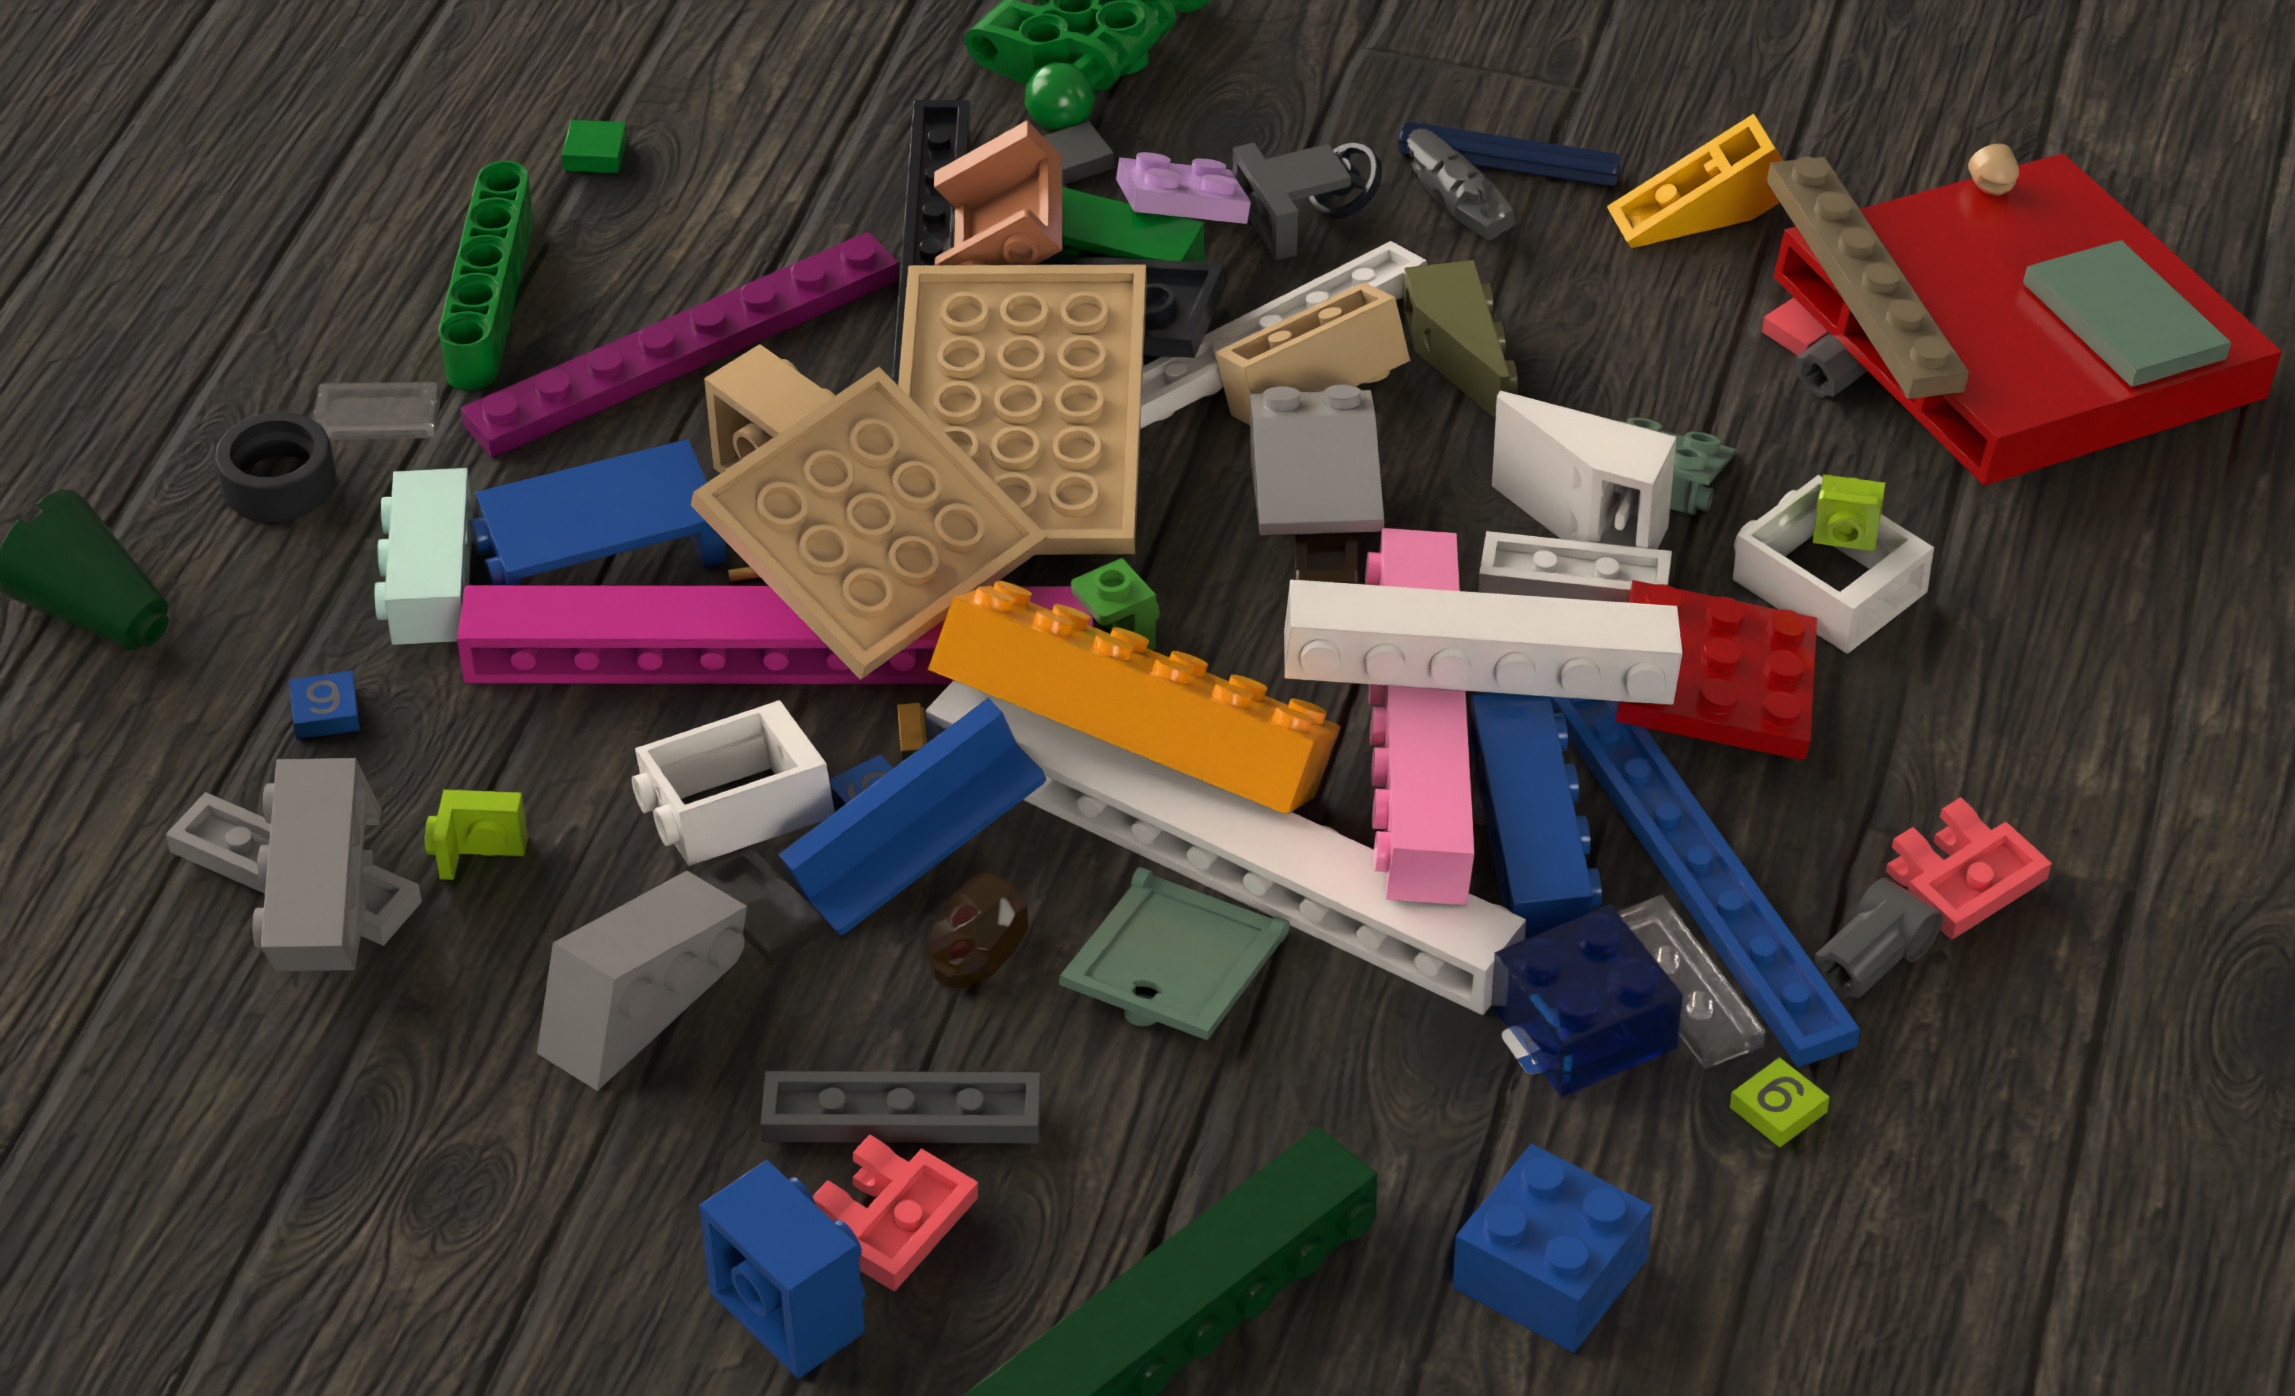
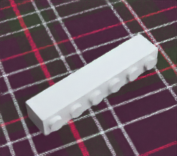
[1284,580,1682,705]

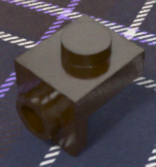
[1294,532,1358,584]

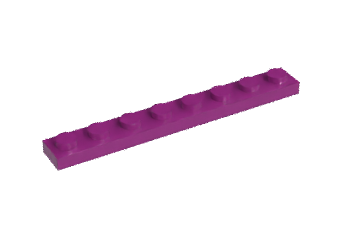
[461,232,900,458]

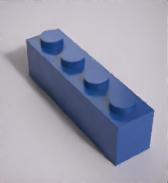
[1468,693,1602,941]

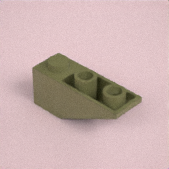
[1403,260,1518,419]

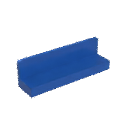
[779,698,1046,935]

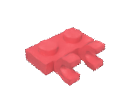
[1886,797,2052,940]
[812,1134,978,1292]

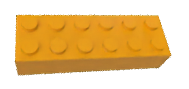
[928,581,1341,815]

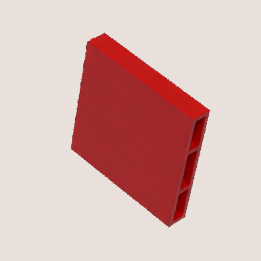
[1773,153,2282,486]

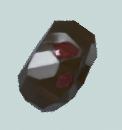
[927,873,1028,989]

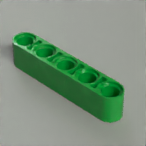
[439,160,534,391]

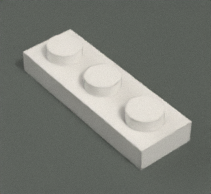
[1478,531,1672,603]

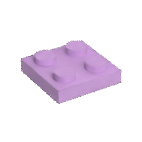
[1116,152,1251,224]

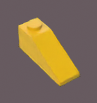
[1607,114,1783,249]

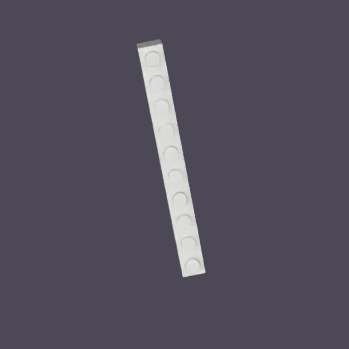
[925,680,1526,1015]

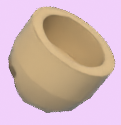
[1968,144,2019,196]

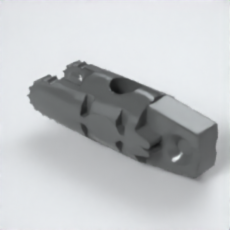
[1407,128,1516,241]

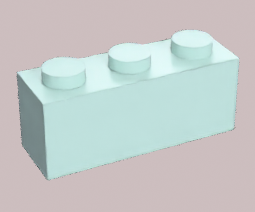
[375,468,474,645]

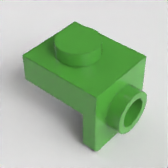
[1071,558,1160,650]

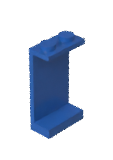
[469,439,728,586]

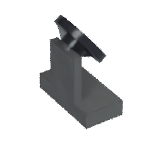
[1233,143,1382,260]

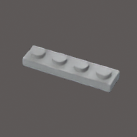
[166,792,422,946]

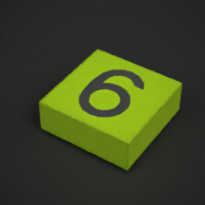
[1730,1057,1830,1148]

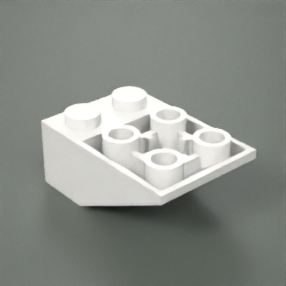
[1492,390,1676,549]

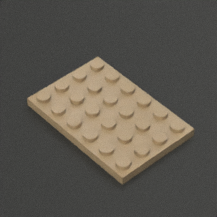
[898,265,1147,555]

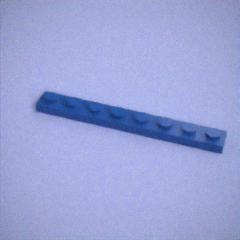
[1550,696,1860,1068]

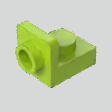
[1813,474,1886,552]
[425,790,528,880]

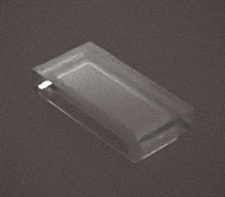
[313,382,440,439]

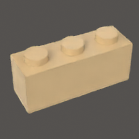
[1215,282,1410,426]

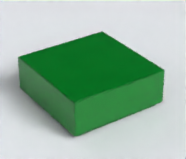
[561,120,628,173]

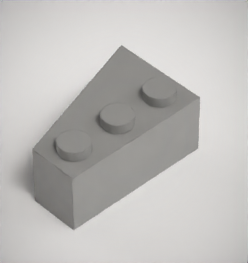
[252,758,381,971]
[537,871,747,1091]

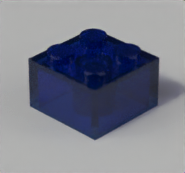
[1491,904,1683,1097]

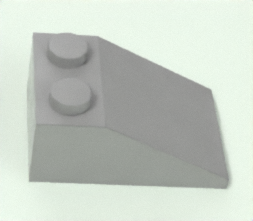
[1250,384,1384,535]

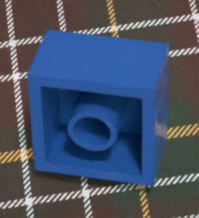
[1453,1143,1653,1353]
[699,1160,865,1379]

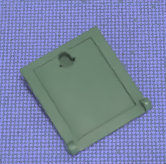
[1059,867,1290,1040]

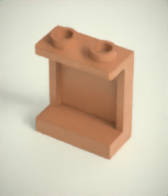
[934,120,1062,265]

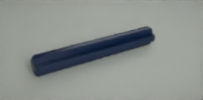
[1398,121,1621,187]

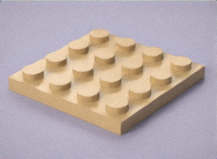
[691,367,1048,680]

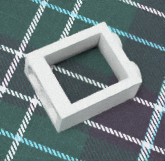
[1733,475,1934,654]
[632,700,835,866]

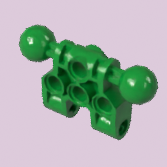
[965,0,1211,132]

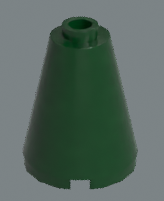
[0,489,169,650]

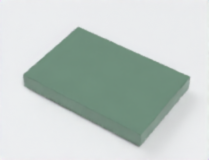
[2023,240,2232,387]

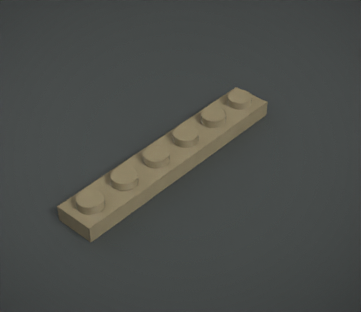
[1767,157,1969,399]

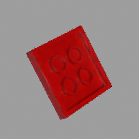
[1615,580,1817,760]

